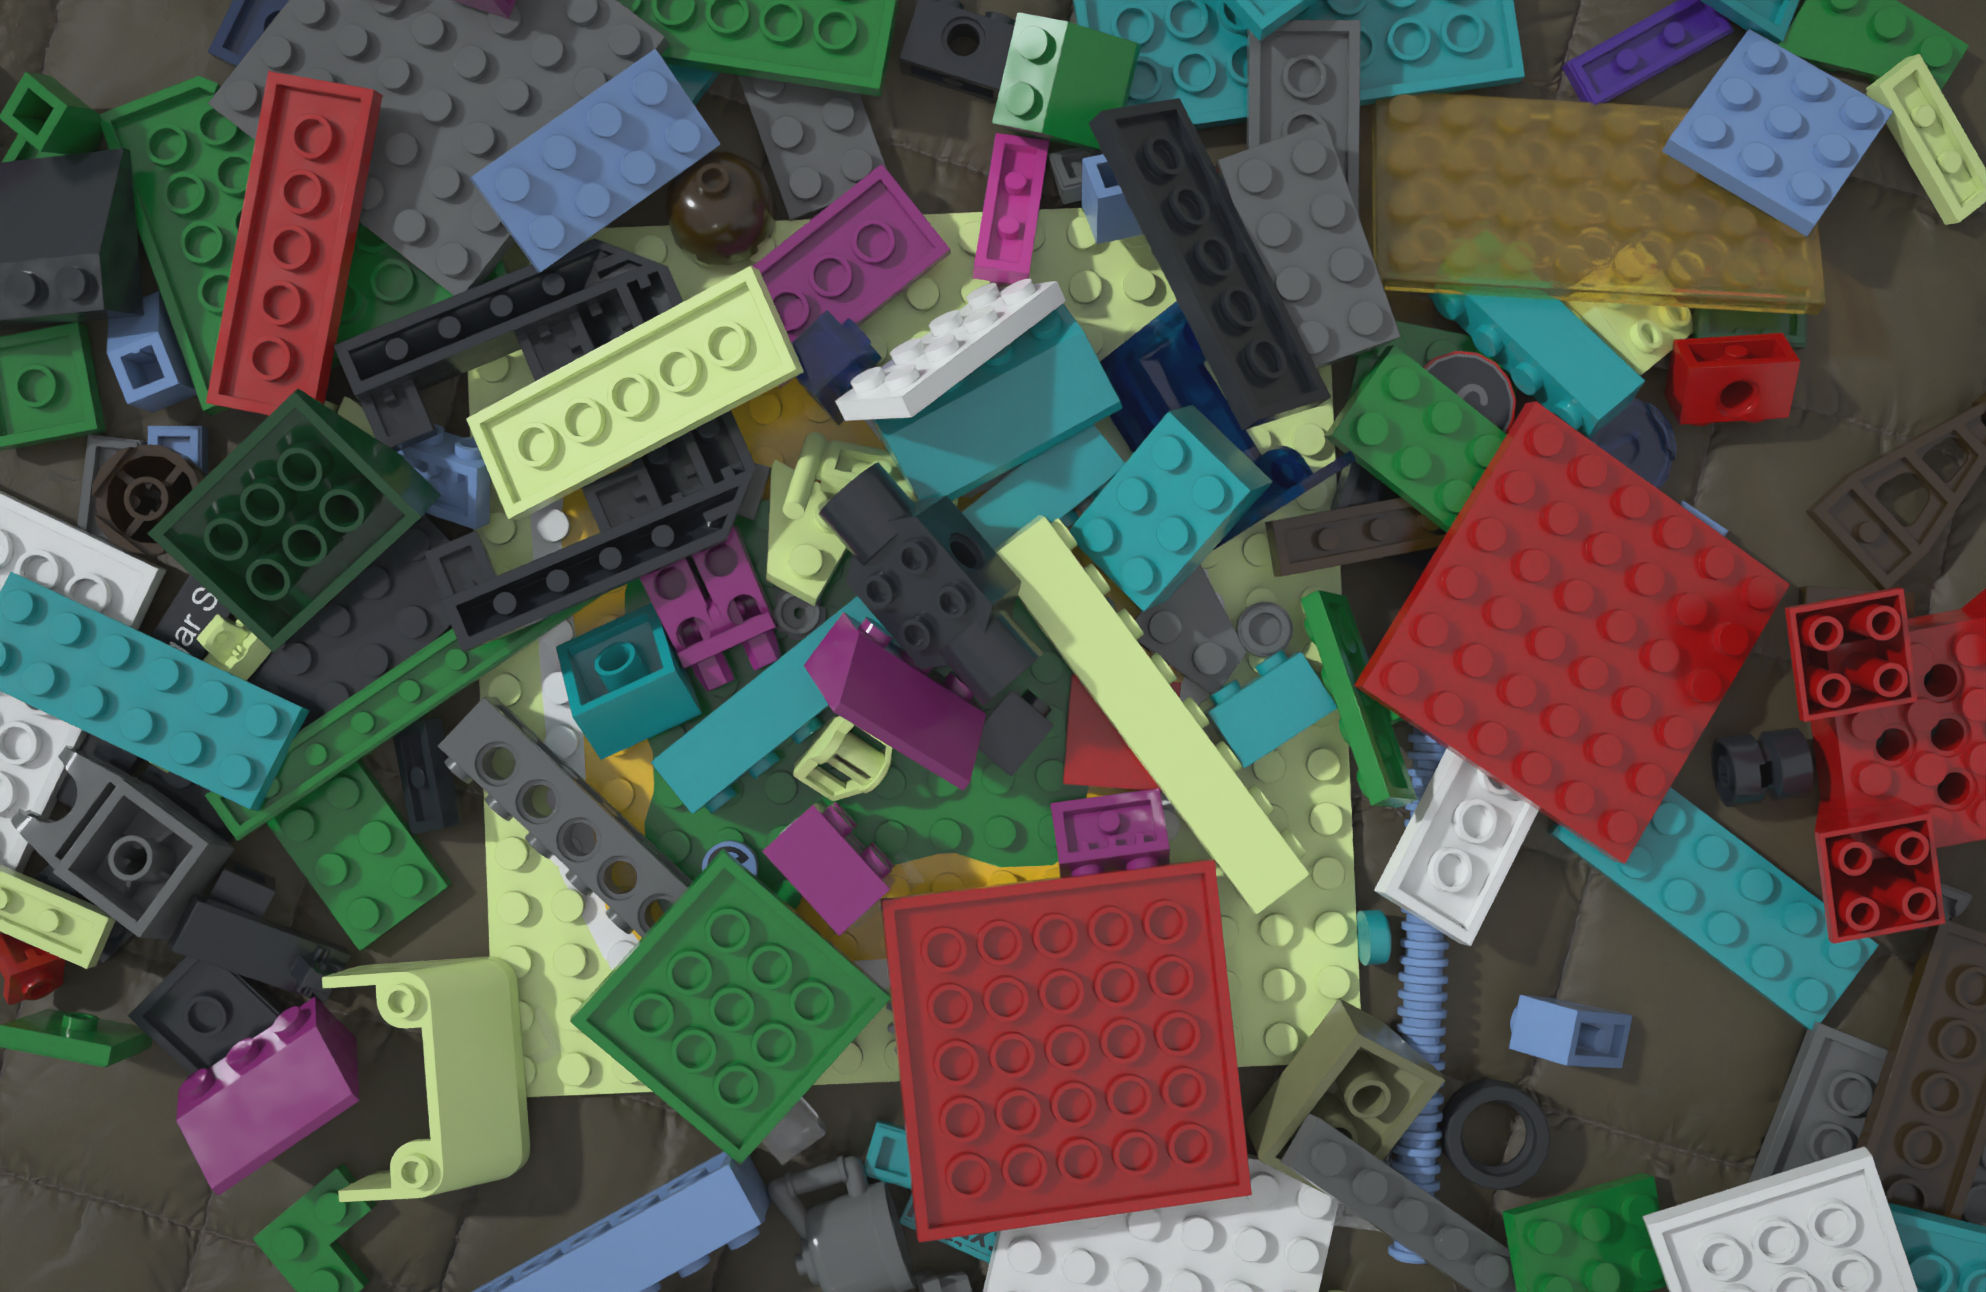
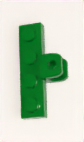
[1300,590,1418,808]

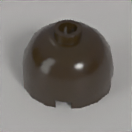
[666,151,776,265]
[92,444,206,555]

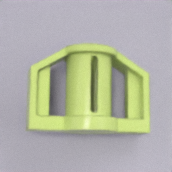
[793,716,892,801]

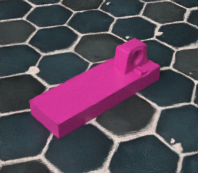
[973,133,1049,288]

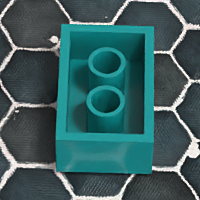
[1069,405,1273,612]

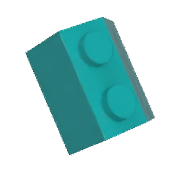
[556,603,702,760]

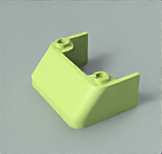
[322,956,530,1202]

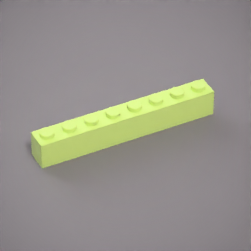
[994,515,1310,915]

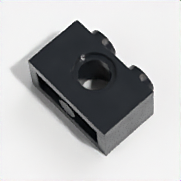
[899,0,1016,103]

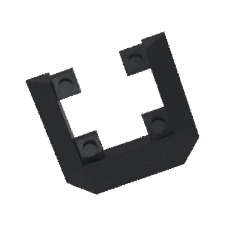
[333,238,756,653]

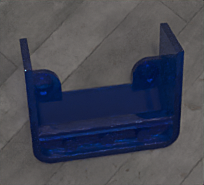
[1100,301,1356,550]

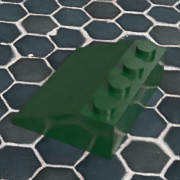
[147,388,441,653]

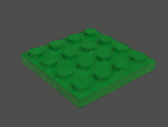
[570,848,891,1165]

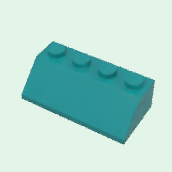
[872,304,1122,501]

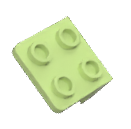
[1558,244,1693,375]

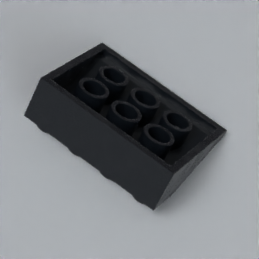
[0,148,144,330]

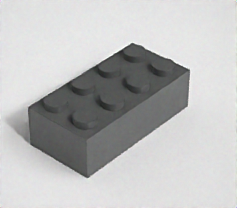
[1215,122,1401,370]

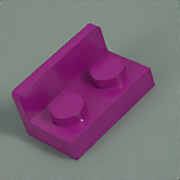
[1050,788,1170,877]

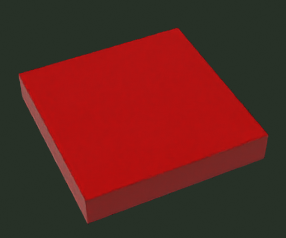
[1062,674,1181,791]

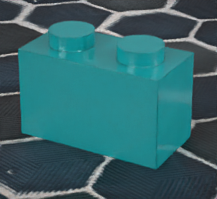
[1203,649,1337,769]

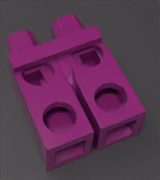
[640,525,782,692]

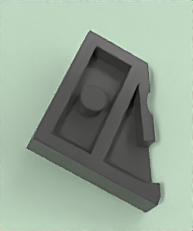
[1134,564,1247,695]

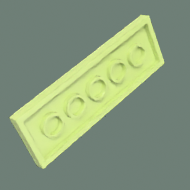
[466,266,804,520]

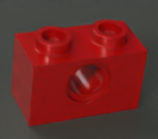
[1664,333,1801,426]

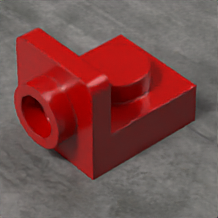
[0,932,65,1005]

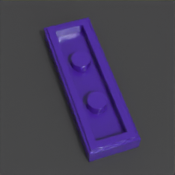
[1562,0,1734,114]

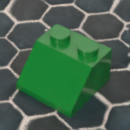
[992,13,1141,151]

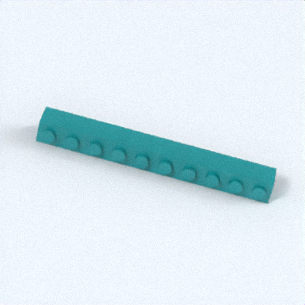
[651,424,1125,814]

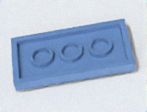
[470,49,721,272]

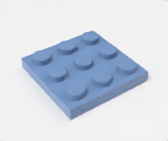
[1662,29,1893,237]

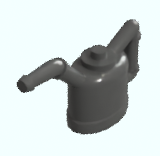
[768,1155,916,1292]

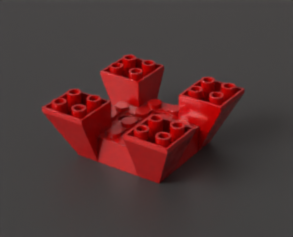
[1785,587,1986,944]

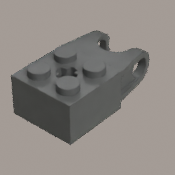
[11,745,236,939]

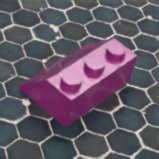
[804,612,986,791]
[176,996,359,1196]

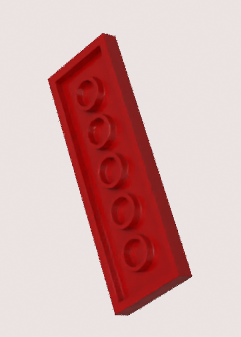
[206,71,383,416]

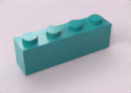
[1428,230,1645,439]

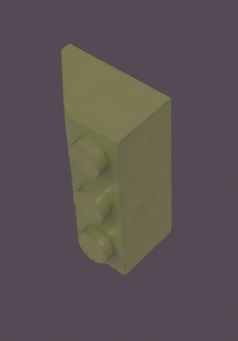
[1244,998,1445,1196]

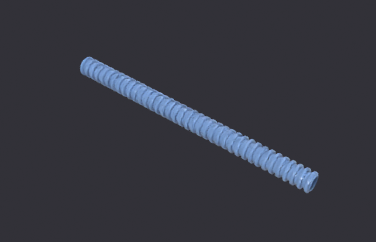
[1388,723,1450,1264]

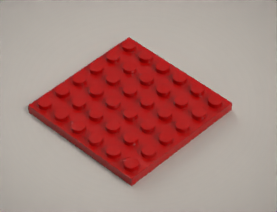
[1354,401,1790,864]
[880,859,1252,1242]

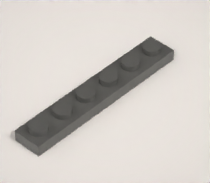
[1280,1114,1516,1292]

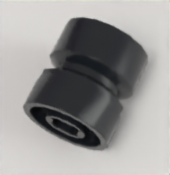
[1711,728,1813,807]

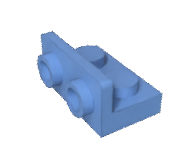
[397,424,490,530]

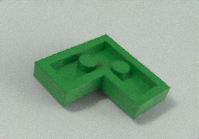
[252,1164,377,1292]

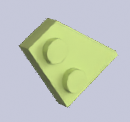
[766,460,847,606]

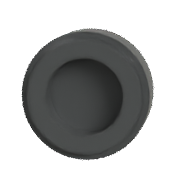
[1236,602,1293,657]

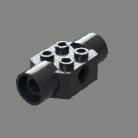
[818,462,1044,706]

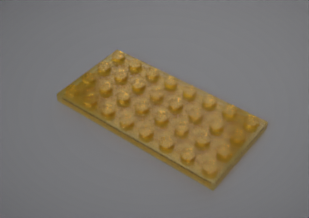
[1372,93,1826,315]

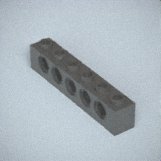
[438,697,693,937]

